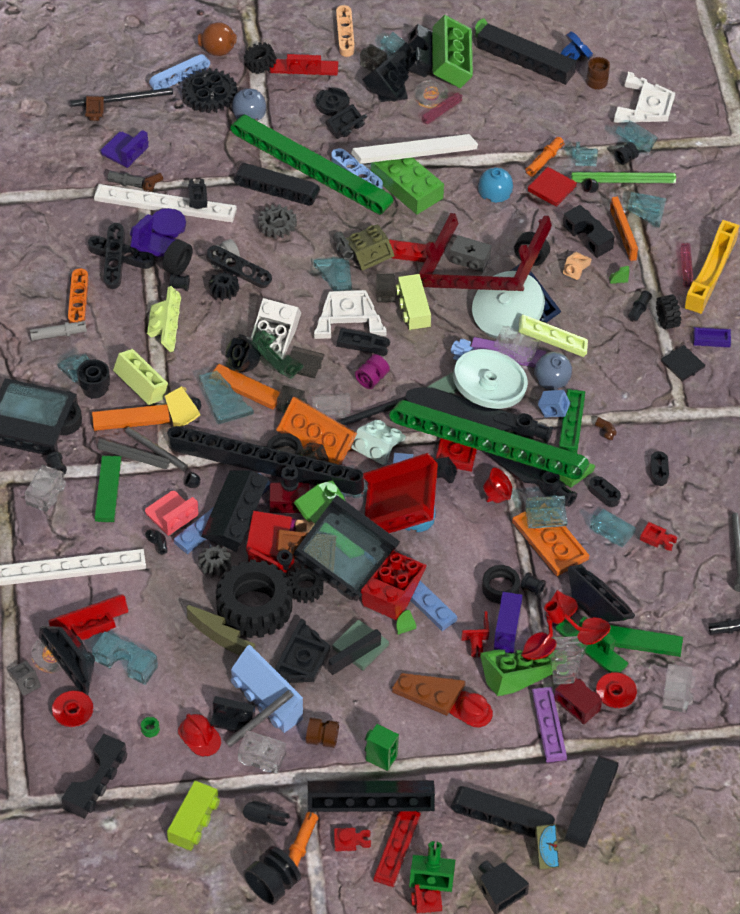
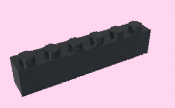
[477,23,577,85]
[308,780,435,812]

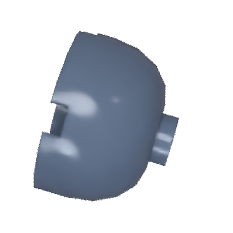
[232,88,266,120]
[534,352,572,390]

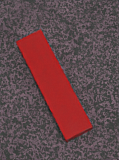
[373,811,421,887]

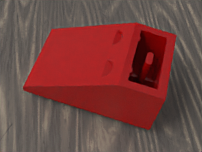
[361,551,427,620]

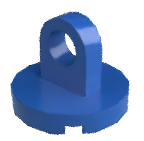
[560,31,593,60]

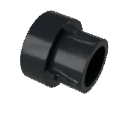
[77,359,110,399]

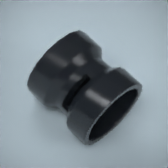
[614,142,639,165]

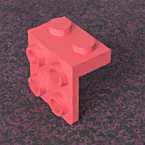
[145,491,198,536]

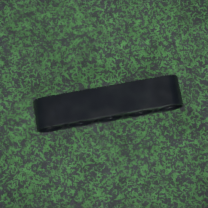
[233,163,320,206]
[565,755,619,848]
[450,786,555,838]

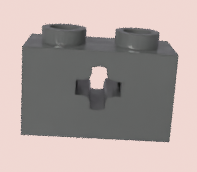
[449,235,492,272]

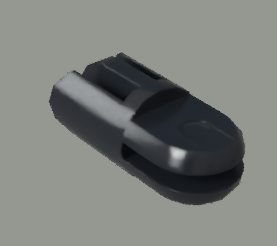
[243,801,290,826]

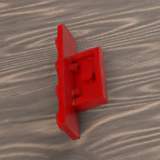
[270,54,338,75]
[48,594,129,640]

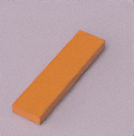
[610,196,638,261]
[209,364,283,410]
[92,404,170,431]

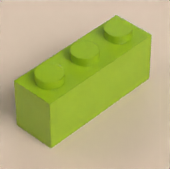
[167,781,220,851]

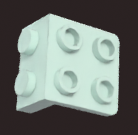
[351,420,406,465]

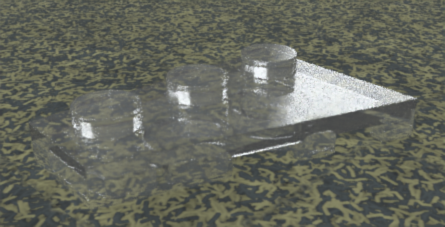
[550,636,588,685]

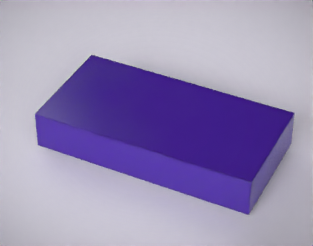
[693,327,731,347]

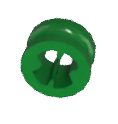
[141,717,160,738]

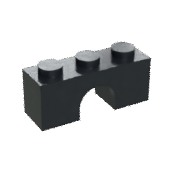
[408,24,433,78]
[562,205,615,258]

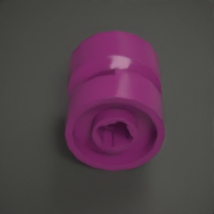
[355,354,390,389]

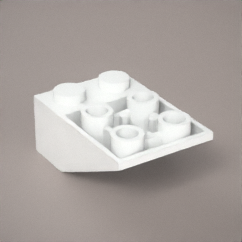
[251,298,301,360]

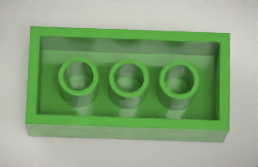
[432,14,473,88]
[371,157,444,215]

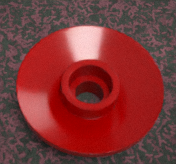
[596,672,637,708]
[52,691,93,727]

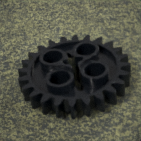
[182,68,237,113]

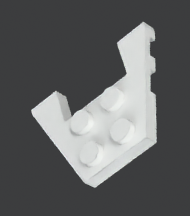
[614,72,675,123]
[314,290,386,339]

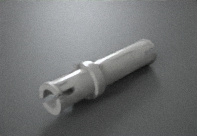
[30,321,87,341]

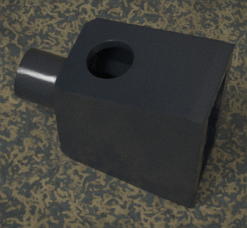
[478,860,529,914]

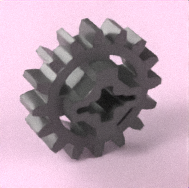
[258,204,297,239]

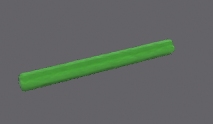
[571,172,676,183]

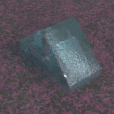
[57,353,89,382]

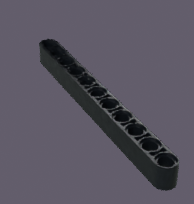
[167,426,364,495]

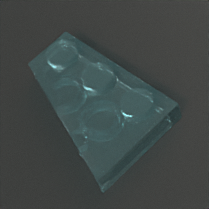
[199,371,254,424]

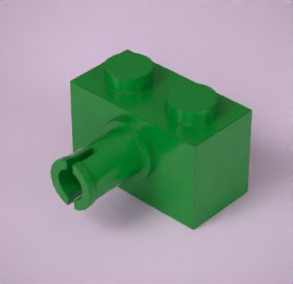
[409,841,456,892]

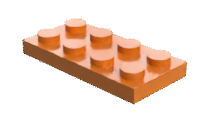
[276,397,357,465]
[512,501,589,577]

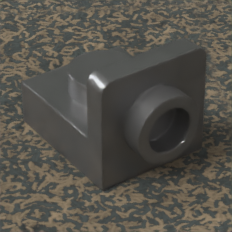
[8,661,41,695]

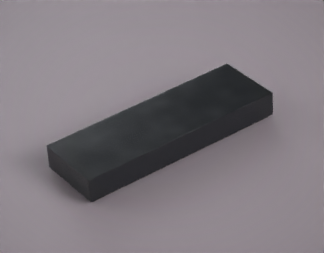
[328,629,381,676]

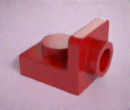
[411,884,442,913]

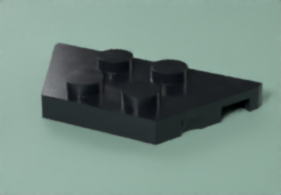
[275,619,330,683]

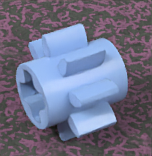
[451,339,474,360]

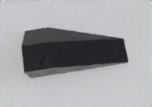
[362,42,413,99]

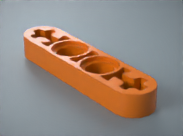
[68,268,89,323]

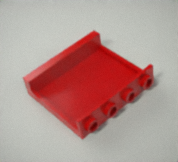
[363,453,438,533]

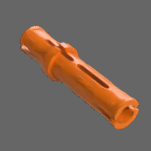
[525,137,565,177]
[288,812,319,867]

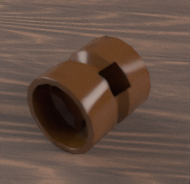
[586,57,610,90]
[306,717,339,748]

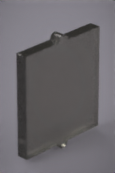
[284,346,325,379]

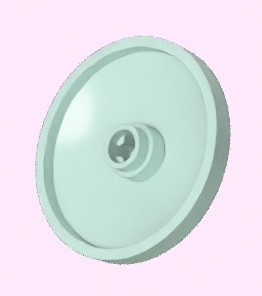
[472,271,545,340]
[453,349,528,409]

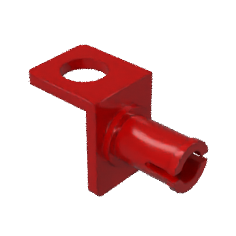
[461,611,490,658]

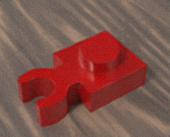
[640,522,677,551]
[334,828,371,851]

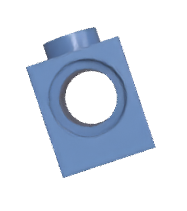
[538,390,570,417]

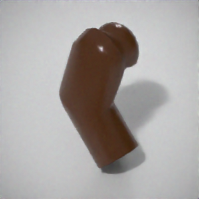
[143,173,163,192]
[595,417,617,441]

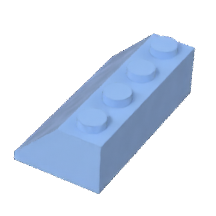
[231,645,303,733]

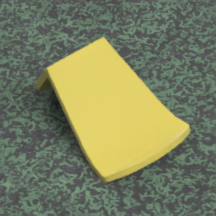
[165,387,200,427]

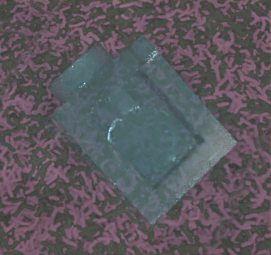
[378,32,408,54]
[572,142,598,166]

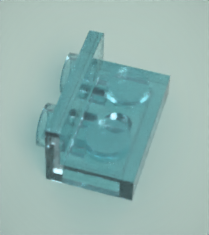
[615,120,658,152]
[525,495,567,529]
[590,509,636,547]

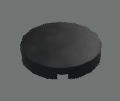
[316,87,350,116]

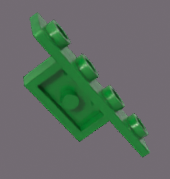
[556,617,628,673]

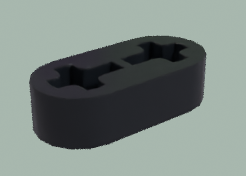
[650,451,669,486]
[589,476,621,507]

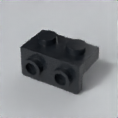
[325,104,368,139]

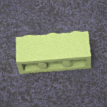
[395,274,431,330]
[113,349,168,405]

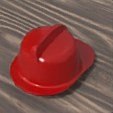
[483,468,513,504]
[449,691,493,728]
[178,713,221,757]

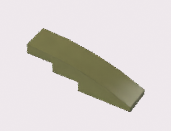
[187,605,255,656]

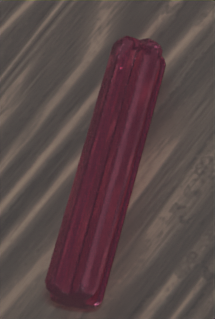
[422,92,463,124]
[680,243,693,287]

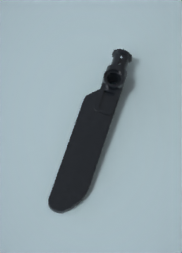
[405,387,553,443]
[483,451,577,507]

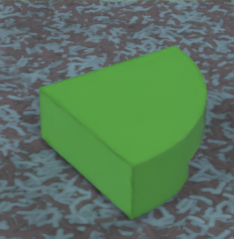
[475,18,487,37]
[609,266,630,284]
[396,610,417,634]

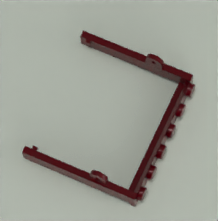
[419,213,552,291]

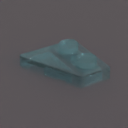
[628,192,666,228]
[314,258,352,291]

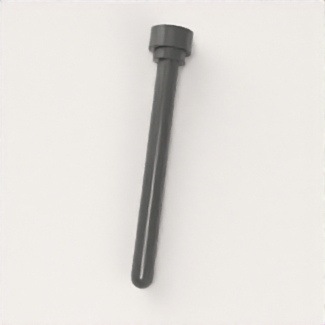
[731,512,740,592]

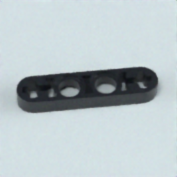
[104,223,125,289]
[88,236,154,269]
[206,245,272,288]

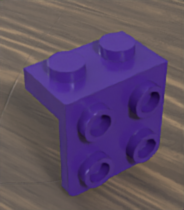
[101,130,149,168]
[130,214,176,257]

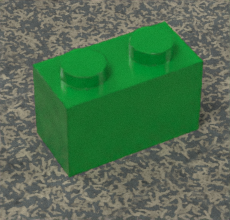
[365,724,399,771]

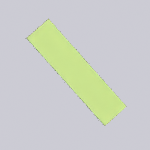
[518,314,588,357]

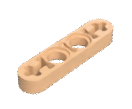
[336,5,354,57]

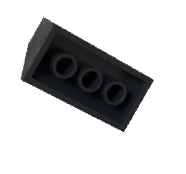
[201,470,269,552]

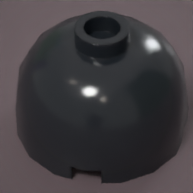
[225,334,261,373]

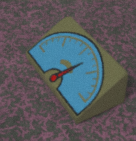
[534,824,559,870]

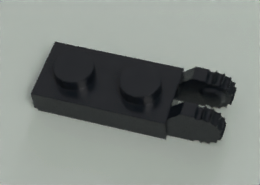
[188,179,208,209]
[336,328,391,356]

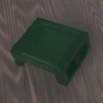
[250,329,304,379]

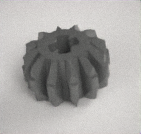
[198,544,231,577]

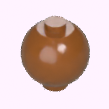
[198,22,237,56]

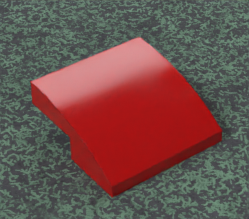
[246,511,293,557]

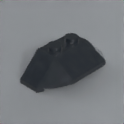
[568,564,635,622]
[39,626,95,695]

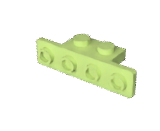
[147,286,181,352]

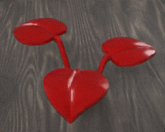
[521,590,611,660]

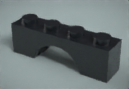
[61,734,128,819]

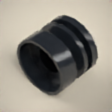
[243,846,301,905]

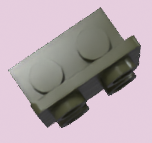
[346,224,395,271]

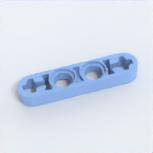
[149,54,210,90]
[331,148,383,190]

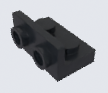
[210,696,255,735]

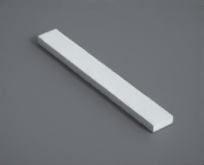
[351,134,478,164]
[94,184,237,223]
[0,549,146,586]

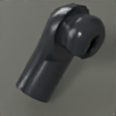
[145,529,167,555]

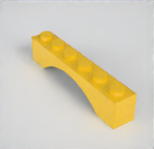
[685,220,740,314]

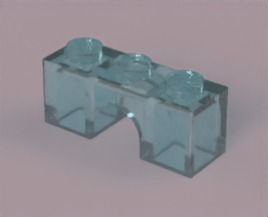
[92,631,158,685]

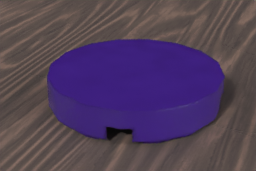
[152,208,186,238]

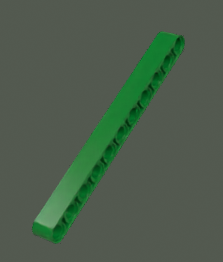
[230,114,394,215]
[389,400,589,480]

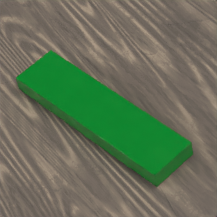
[559,389,586,453]
[95,456,122,522]
[609,625,683,657]

